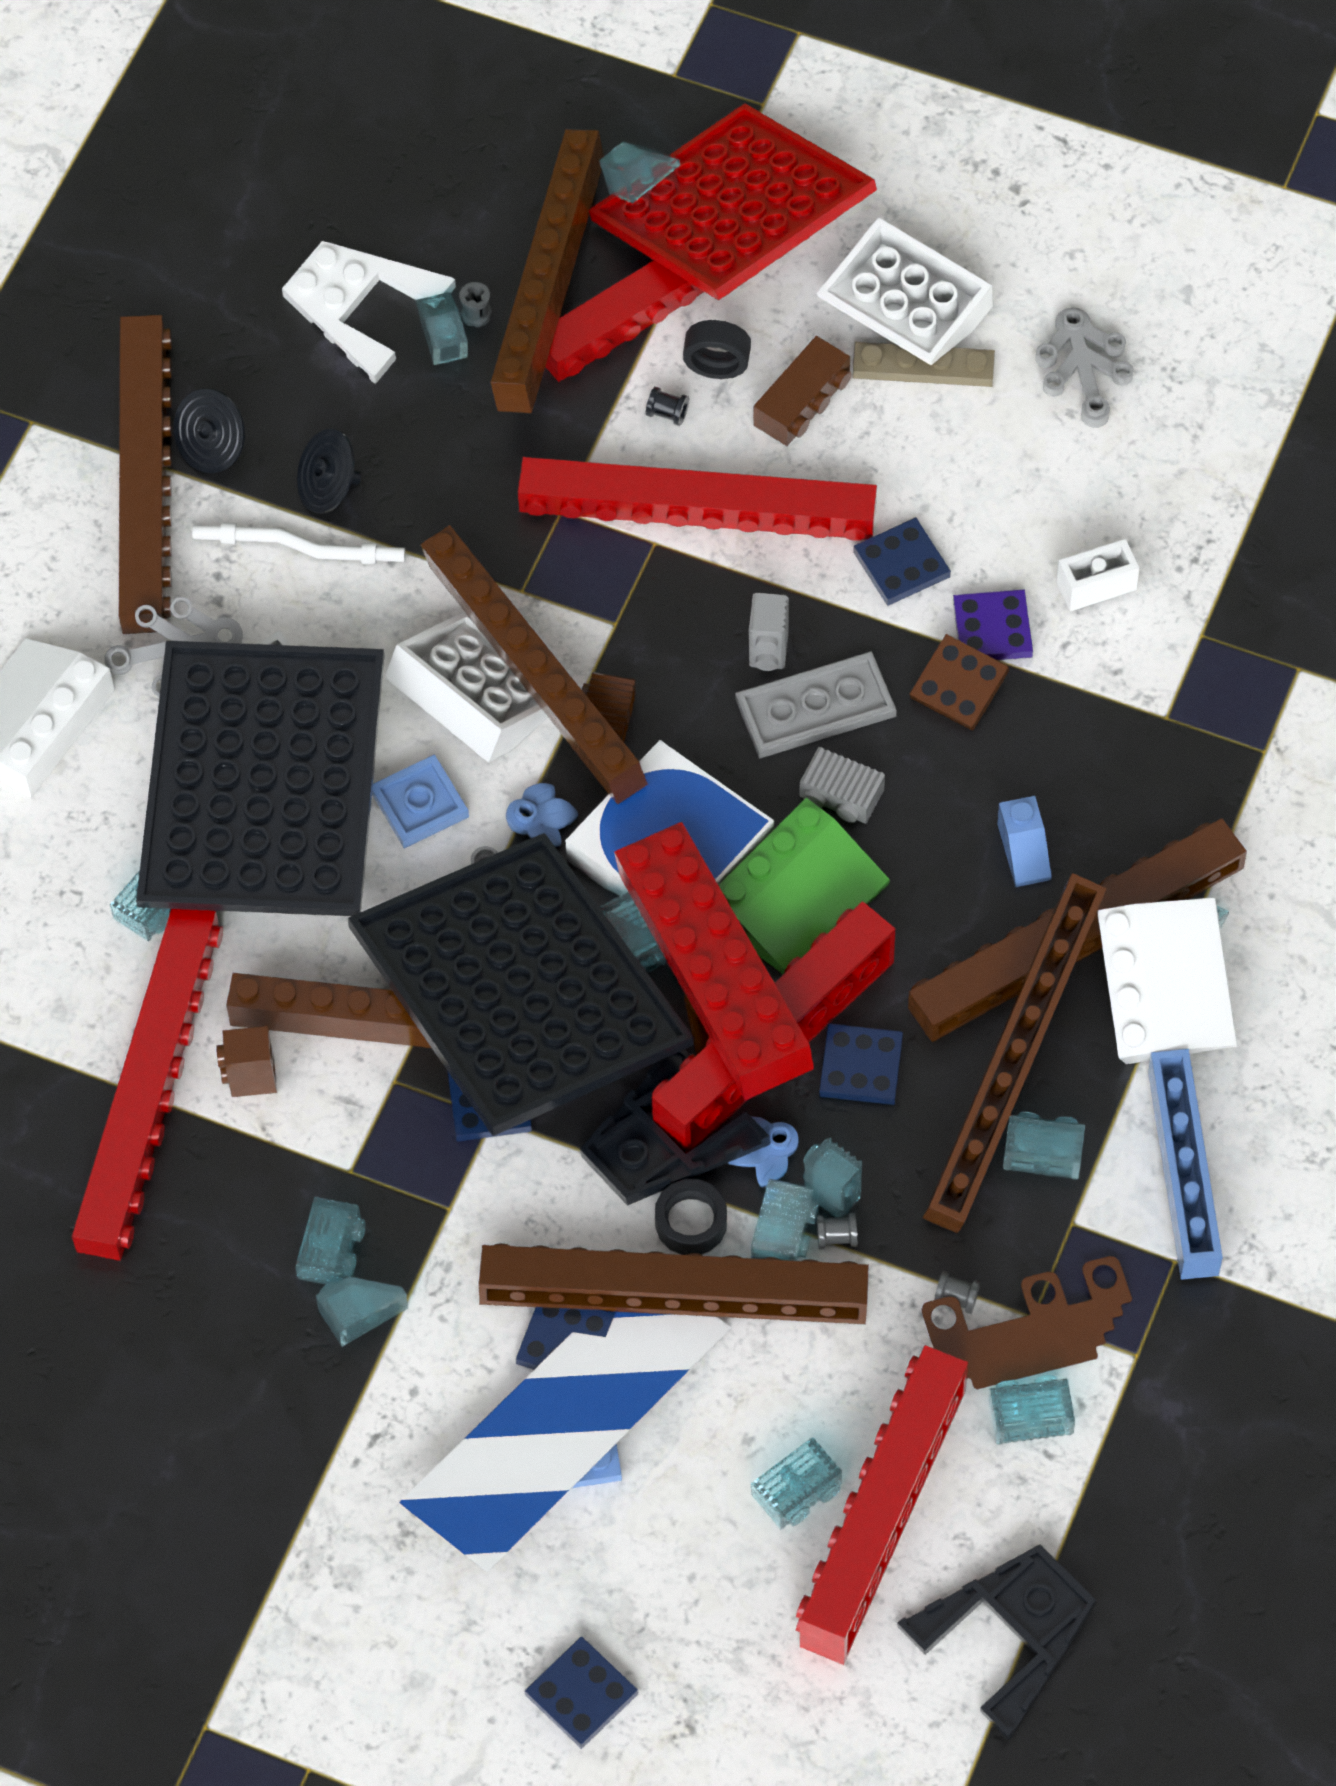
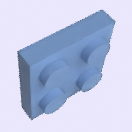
[372,754,469,848]

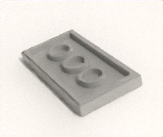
[735,651,897,759]

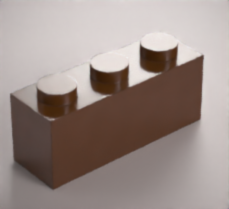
[753,335,852,446]

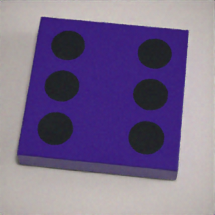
[953,589,1033,660]

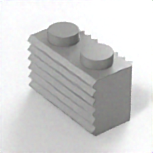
[749,593,789,671]
[799,747,885,824]

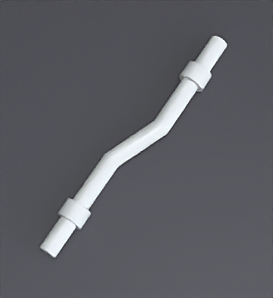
[193,523,405,564]

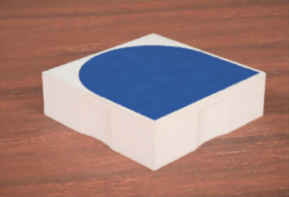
[566,740,774,913]

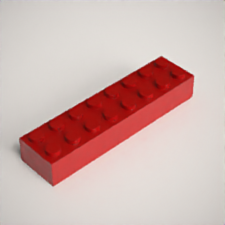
[614,822,814,1100]
[652,901,896,1154]
[796,1345,968,1665]

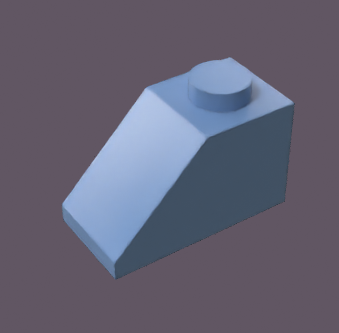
[997,796,1052,887]

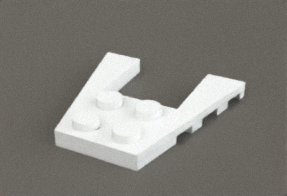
[282,241,456,384]

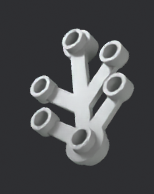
[1036,308,1134,428]
[104,597,243,697]

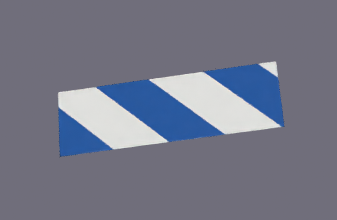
[399,1311,731,1573]

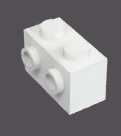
[1056,539,1139,611]

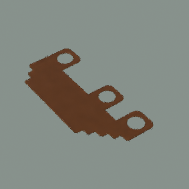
[921,1256,1132,1390]

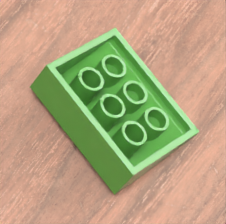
[719,797,890,974]

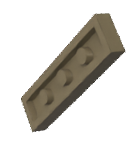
[853,342,995,387]

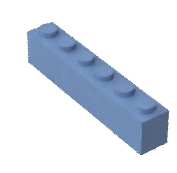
[1148,1049,1223,1280]

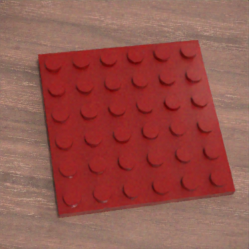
[589,103,877,301]

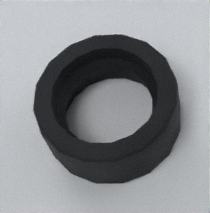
[683,320,751,379]
[655,1179,727,1255]

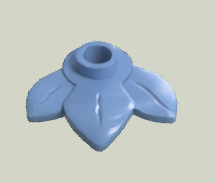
[506,783,578,847]
[728,1117,799,1187]

